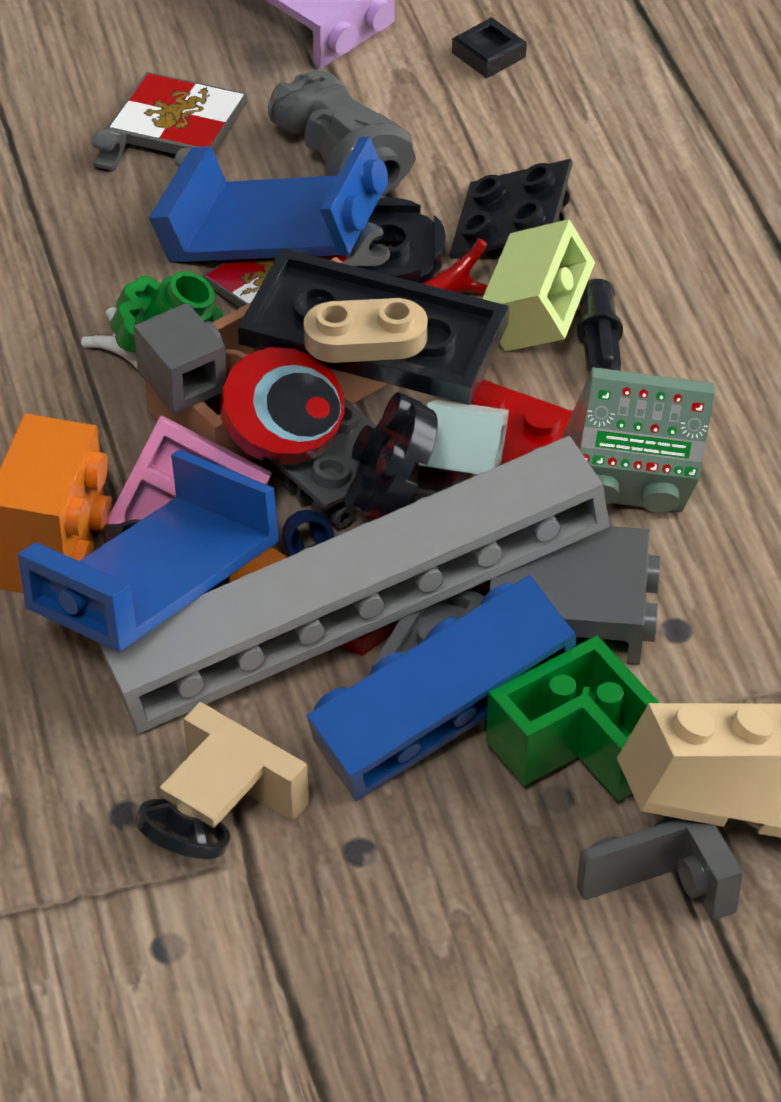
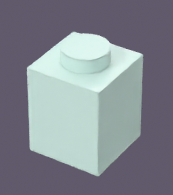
[419,399,509,474]

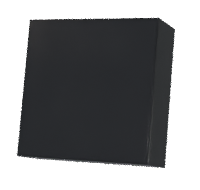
[452,17,527,78]

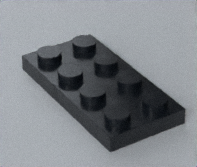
[238,248,510,405]

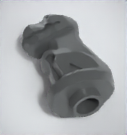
[268,70,416,197]

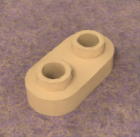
[304,298,428,363]

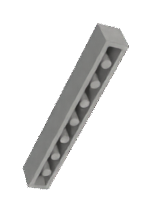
[98,435,610,734]

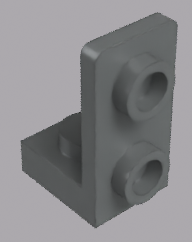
[577,817,743,921]

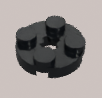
[356,197,446,283]
[345,392,438,519]

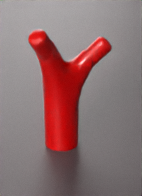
[422,239,488,296]

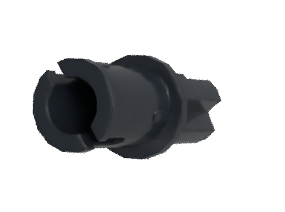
[577,279,623,372]

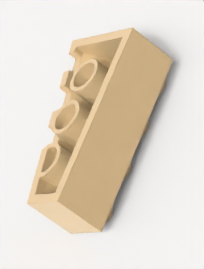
[617,703,781,838]

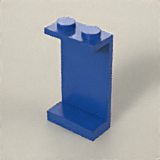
[149,136,388,262]
[17,449,279,652]

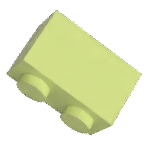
[482,219,595,352]

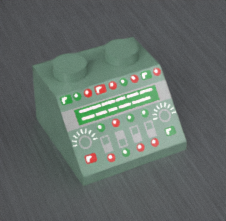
[562,367,715,513]

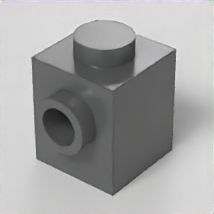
[134,303,227,414]

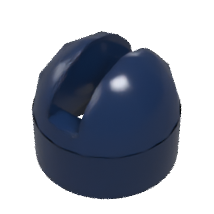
[282,510,334,556]

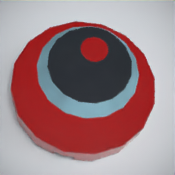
[220,347,345,465]

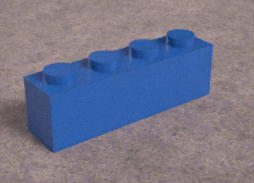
[307,575,576,801]

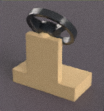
[135,702,309,859]

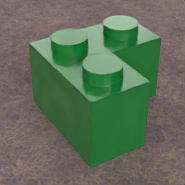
[486,635,660,801]

